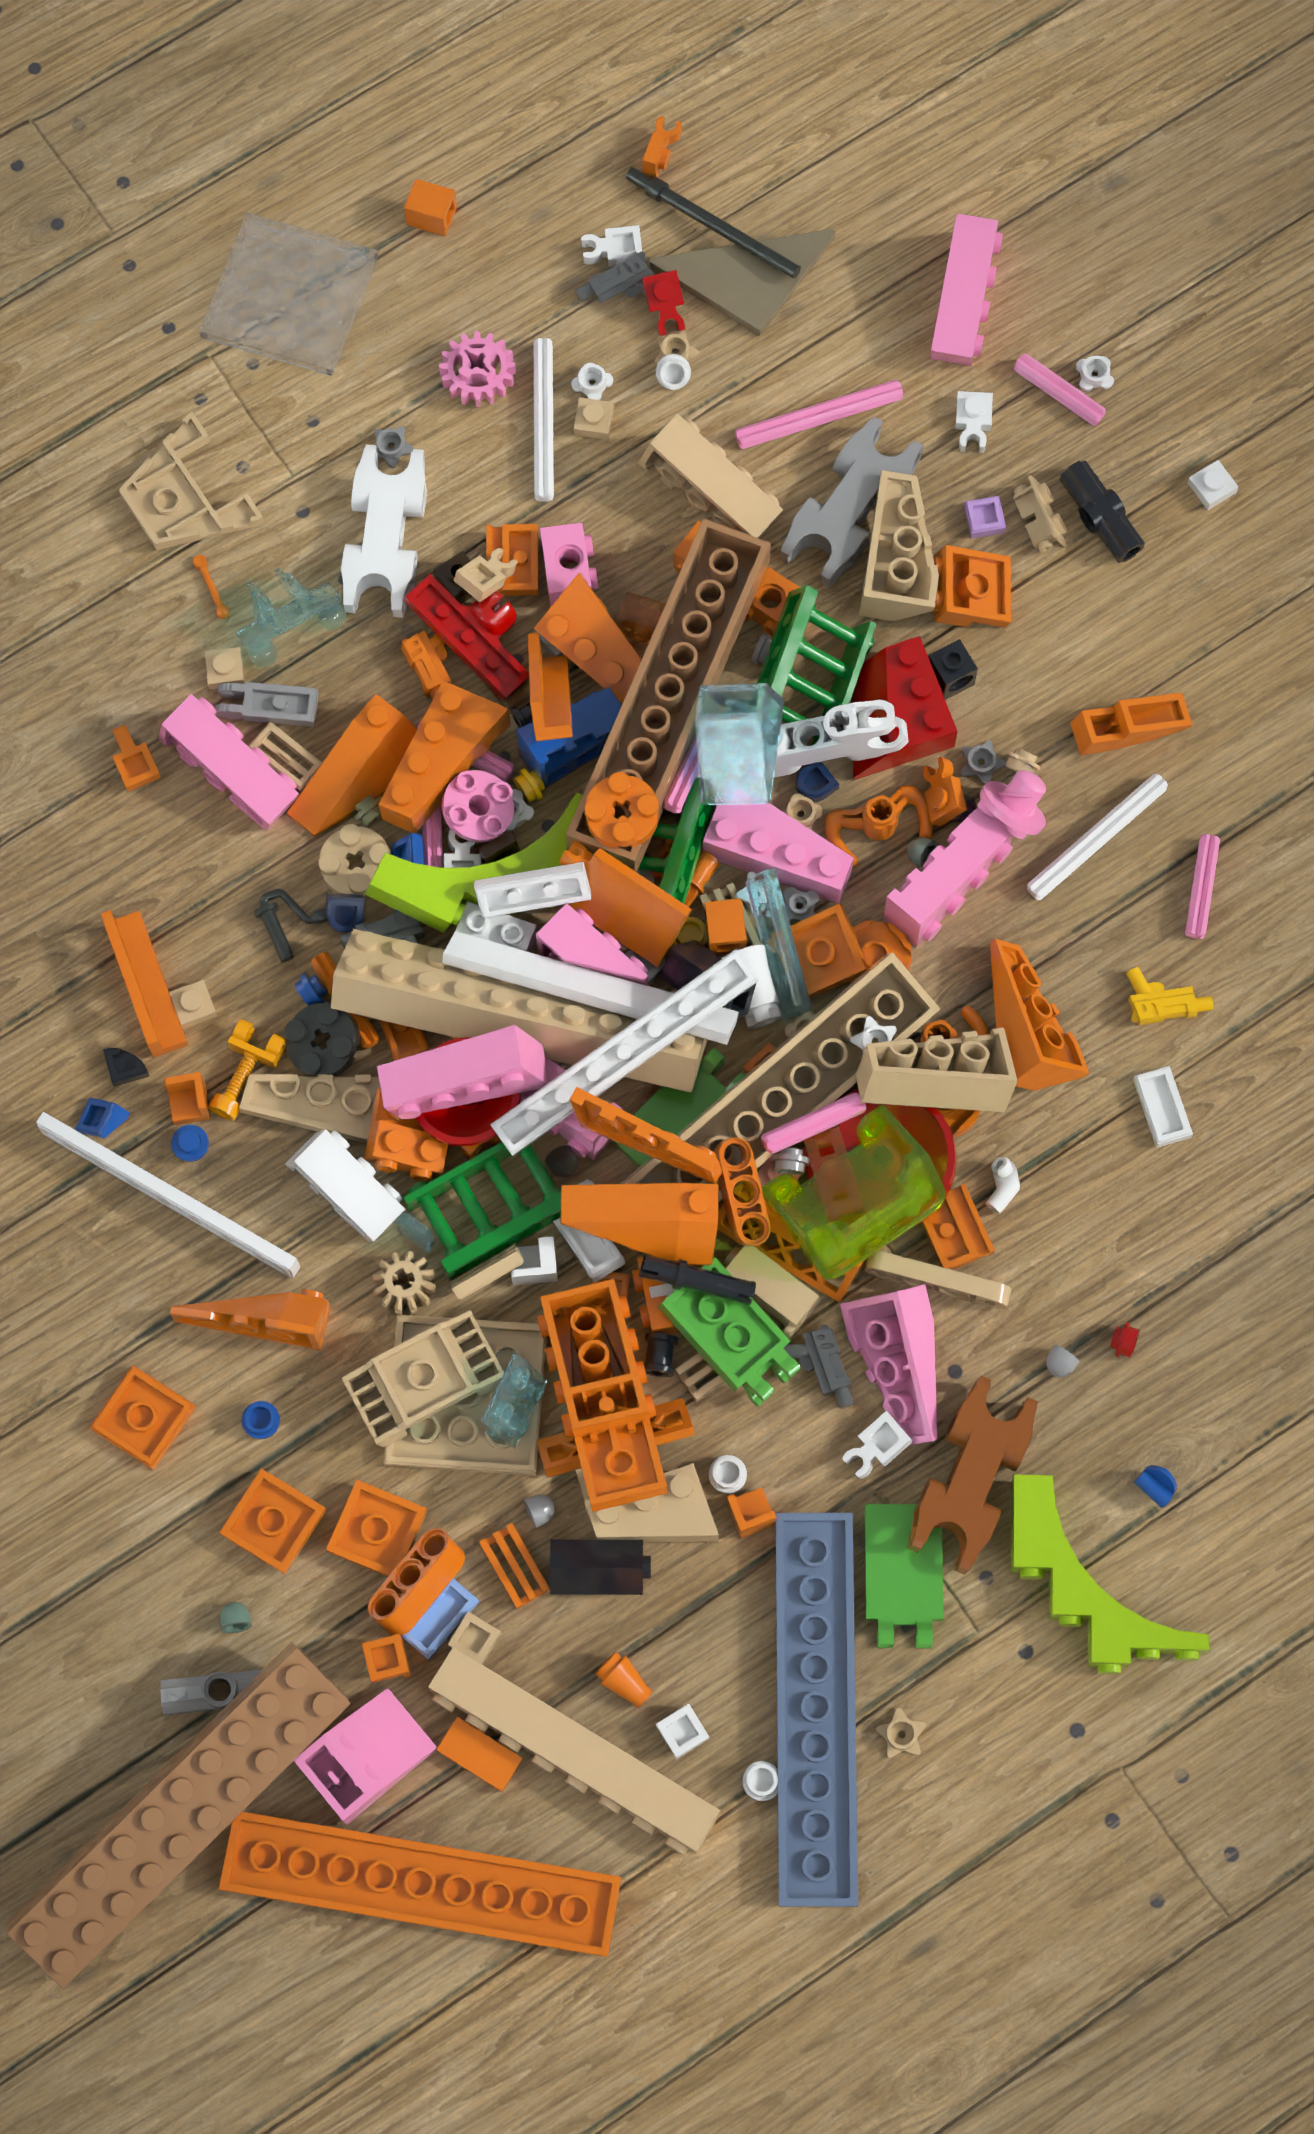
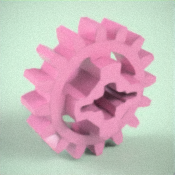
[439,331,516,407]

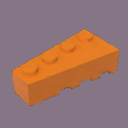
[379,680,511,833]

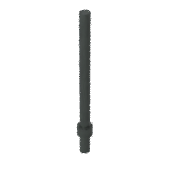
[626,167,801,279]

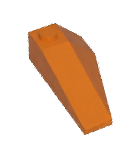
[287,694,417,837]
[990,939,1089,1091]
[560,1183,718,1266]
[170,1289,331,1351]

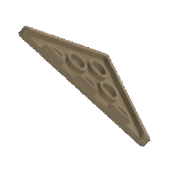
[650,229,836,336]

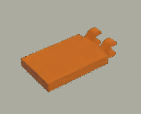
[559,841,692,967]

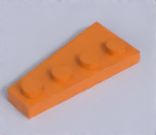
[569,1087,722,1184]

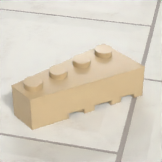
[637,413,783,538]
[856,1028,1017,1112]

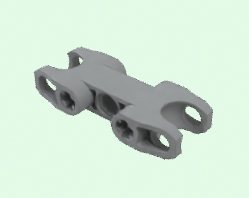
[780,417,924,588]

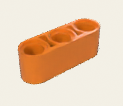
[714,1137,771,1246]
[368,1528,465,1636]

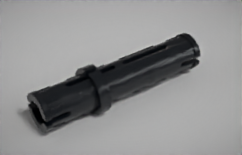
[639,1253,756,1305]

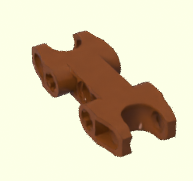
[907,1376,1038,1575]

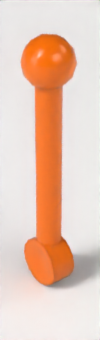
[193,555,230,619]

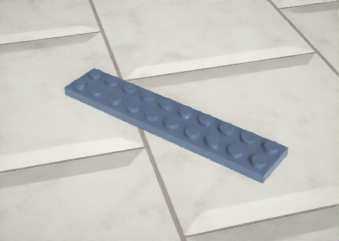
[775,1513,858,1907]

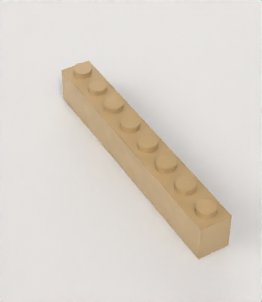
[428,1647,721,1856]

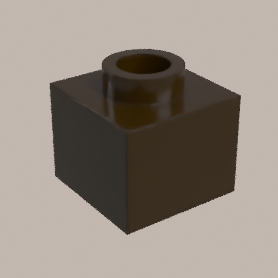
[433,551,473,604]

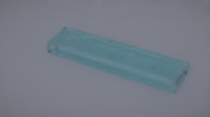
[745,869,812,1021]

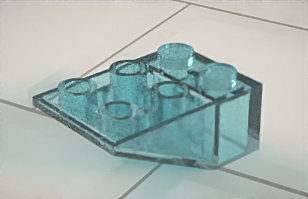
[695,683,784,805]

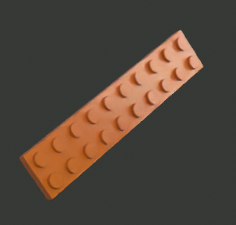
[219,1812,622,1958]

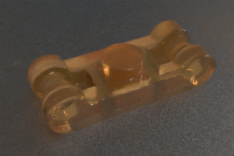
[804,1125,865,1223]

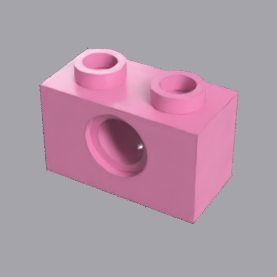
[540,523,598,607]

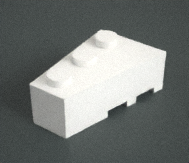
[285,1129,405,1242]

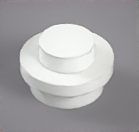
[656,354,691,390]
[709,1455,747,1494]
[742,1761,778,1801]

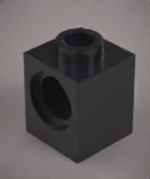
[928,639,978,700]

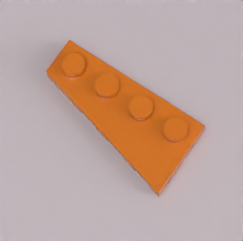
[533,572,642,704]

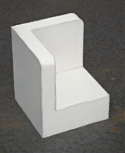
[511,1236,558,1286]

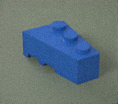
[516,688,622,788]

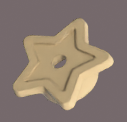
[655,331,699,365]
[876,1708,926,1758]

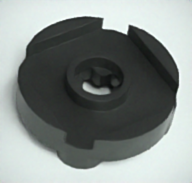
[285,1003,361,1077]

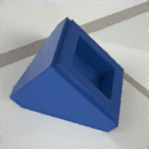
[75,1097,130,1139]

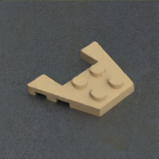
[119,412,265,550]

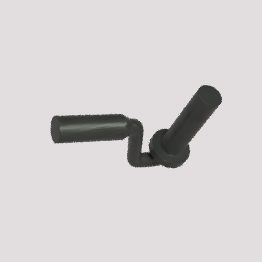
[254,888,327,963]

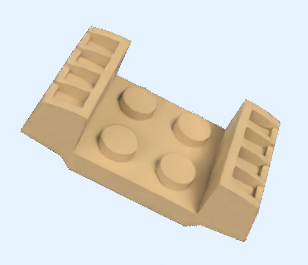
[342,1310,506,1447]

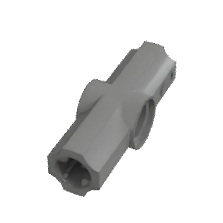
[160,1670,262,1715]

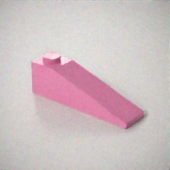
[840,1284,938,1445]

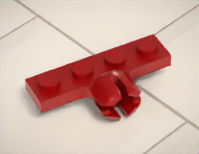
[404,574,529,702]

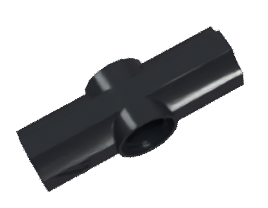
[1059,460,1145,563]

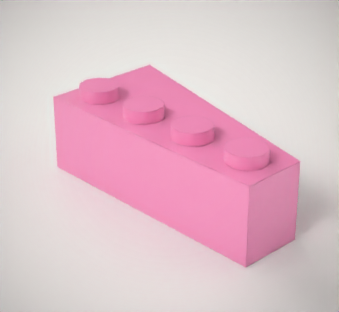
[930,214,1003,366]
[158,694,299,831]
[703,777,854,904]
[883,807,1013,948]
[377,1025,549,1119]

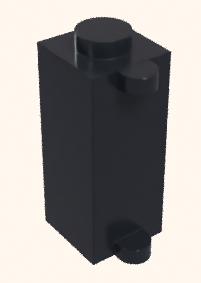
[661,940,756,1026]
[549,1539,651,1595]

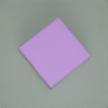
[964,496,1006,539]

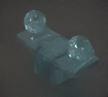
[235,568,346,667]

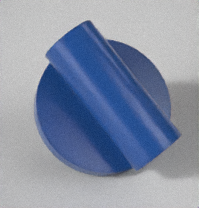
[1133,1465,1177,1508]

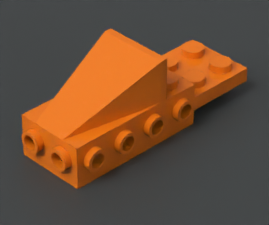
[537,1279,668,1512]

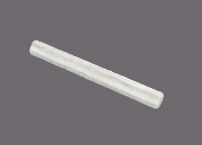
[534,338,554,502]
[1027,773,1168,900]

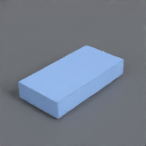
[401,1578,479,1661]

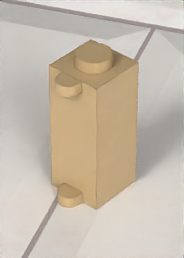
[723,1246,819,1338]

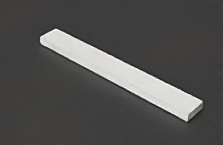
[442,931,739,1045]
[490,949,759,1156]
[36,1112,300,1278]

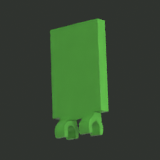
[612,1048,745,1167]
[658,1257,801,1407]
[864,1504,944,1649]

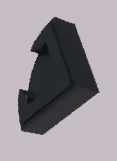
[103,1048,150,1087]

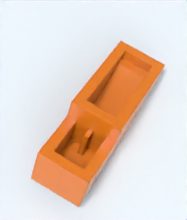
[1070,692,1193,756]

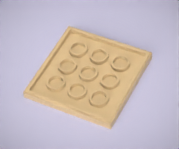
[384,1315,547,1476]

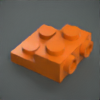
[933,545,1012,628]
[364,1088,448,1182]

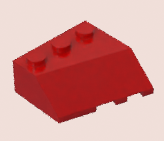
[851,636,958,781]

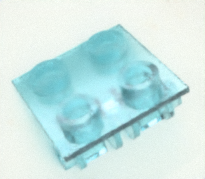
[481,1352,547,1448]

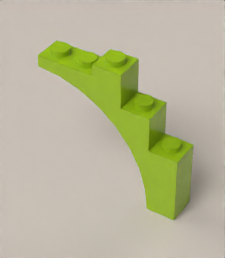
[365,792,583,933]
[1011,1474,1209,1675]

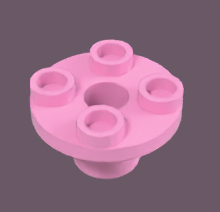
[442,770,514,843]
[977,770,1046,839]

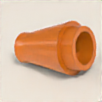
[595,1651,653,1709]

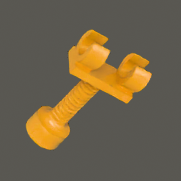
[208,1019,286,1121]

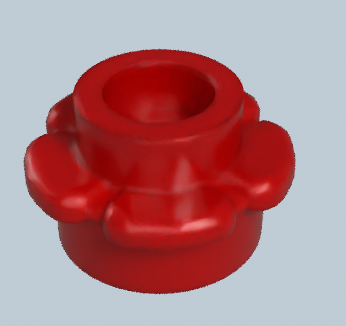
[1110,1322,1140,1358]

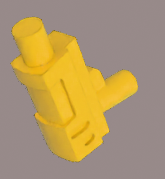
[1126,967,1214,1026]

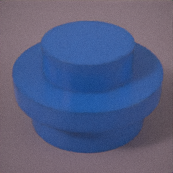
[295,972,328,1006]
[171,1125,209,1162]
[242,1401,280,1440]

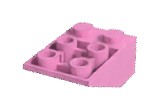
[536,903,648,986]
[294,1688,437,1825]

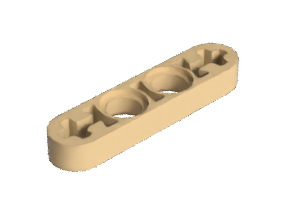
[864,1250,1012,1309]

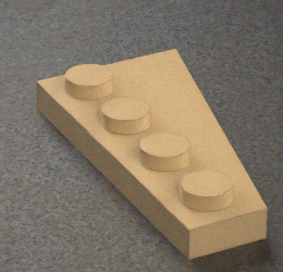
[239,1074,380,1144]

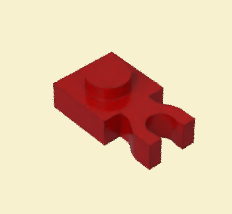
[641,270,686,336]

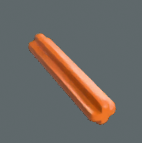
[311,952,379,1050]

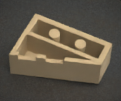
[584,1463,719,1544]

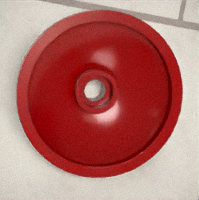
[416,1037,521,1146]

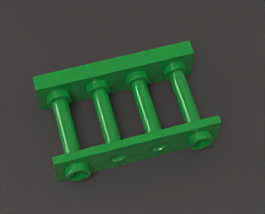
[744,585,877,745]
[638,777,718,904]
[403,1138,561,1281]

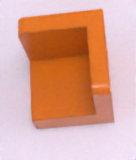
[404,179,457,237]
[705,899,747,955]
[164,1072,211,1126]
[726,1487,777,1539]
[362,1634,412,1683]

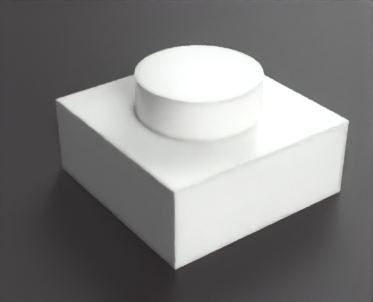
[1187,460,1238,510]
[656,1704,710,1759]

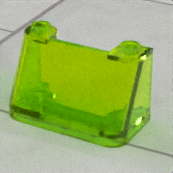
[761,1104,946,1280]

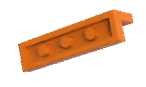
[528,633,573,741]
[100,910,188,1058]
[717,1182,869,1303]
[536,1398,695,1478]

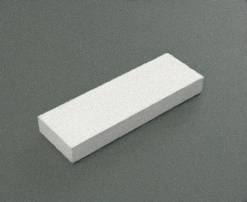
[474,862,591,918]

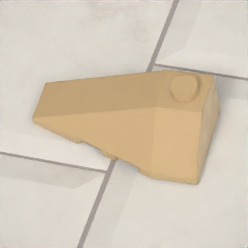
[858,470,939,621]

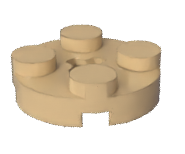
[319,824,391,897]

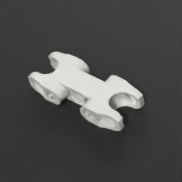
[341,444,427,618]
[718,700,909,780]

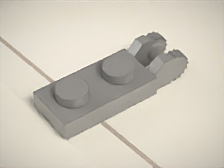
[215,682,319,727]

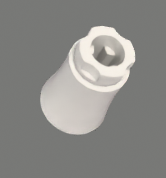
[722,945,782,1030]

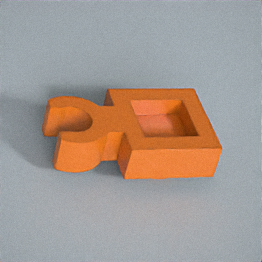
[923,757,967,827]

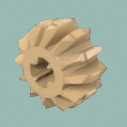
[373,1251,437,1316]

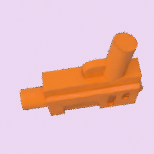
[401,630,451,700]

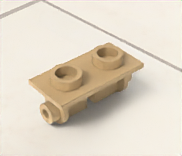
[1013,475,1067,553]

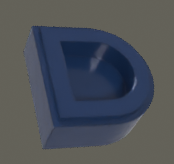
[796,762,840,802]
[325,894,365,933]

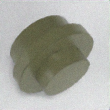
[353,794,382,827]

